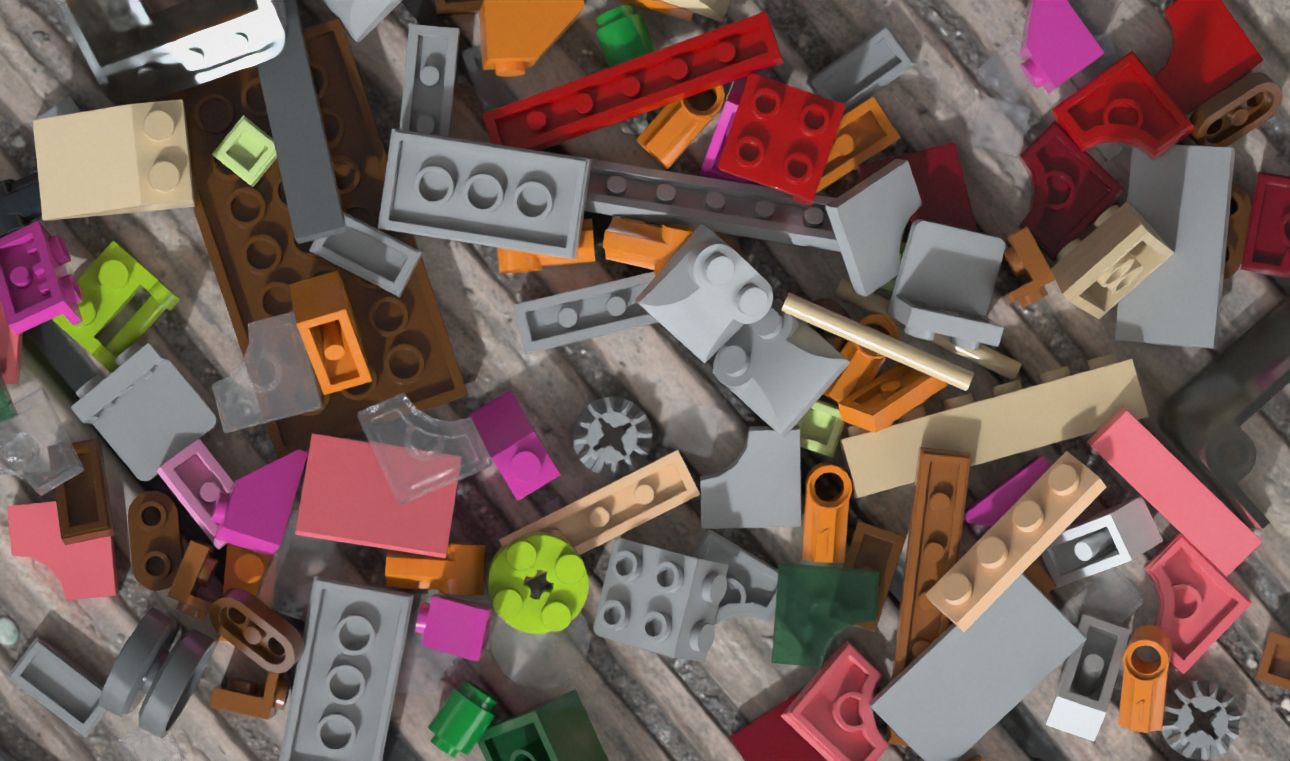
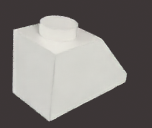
[1041,496,1163,588]
[1046,614,1131,741]

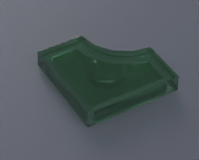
[771,563,880,668]

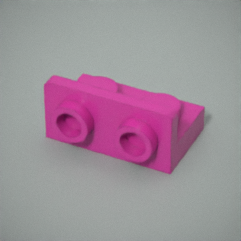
[0,221,84,334]

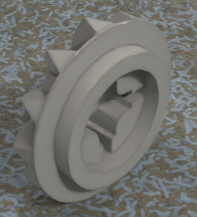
[573,397,652,476]
[1161,680,1242,760]

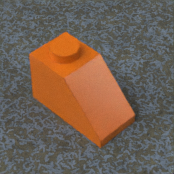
[479,0,585,77]
[289,270,372,395]

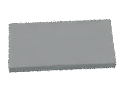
[378,129,592,260]
[1115,145,1235,349]
[869,573,1087,761]
[279,575,414,761]

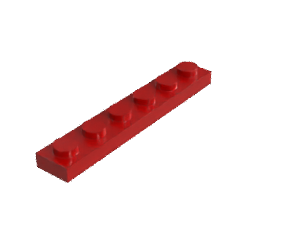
[482,11,784,151]

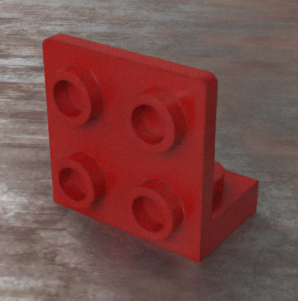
[718,74,846,207]

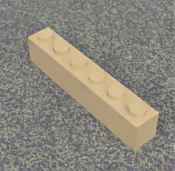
[839,353,1149,498]

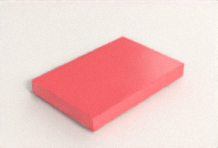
[295,433,462,558]

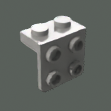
[887,219,1005,350]
[70,342,218,481]
[593,538,729,662]

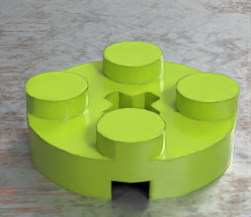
[487,531,589,634]

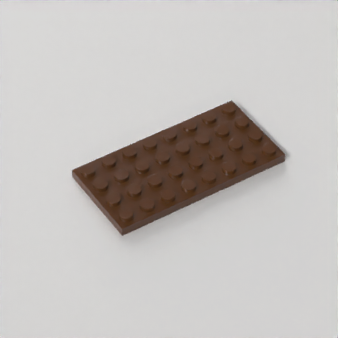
[151,18,469,459]

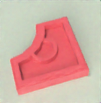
[7,496,119,601]
[1143,533,1253,674]
[781,641,889,761]

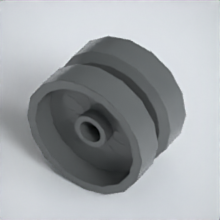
[99,608,216,739]

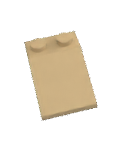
[33,99,195,221]
[1051,202,1174,319]

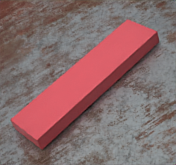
[1087,406,1262,577]

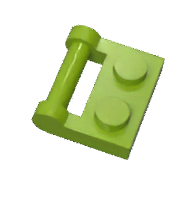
[52,240,181,373]

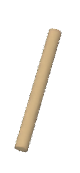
[834,277,1022,381]
[781,293,974,391]

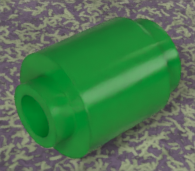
[596,4,656,68]
[428,680,499,758]

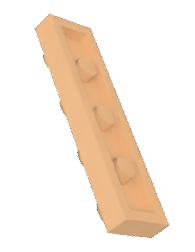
[499,450,700,583]
[925,451,1106,632]

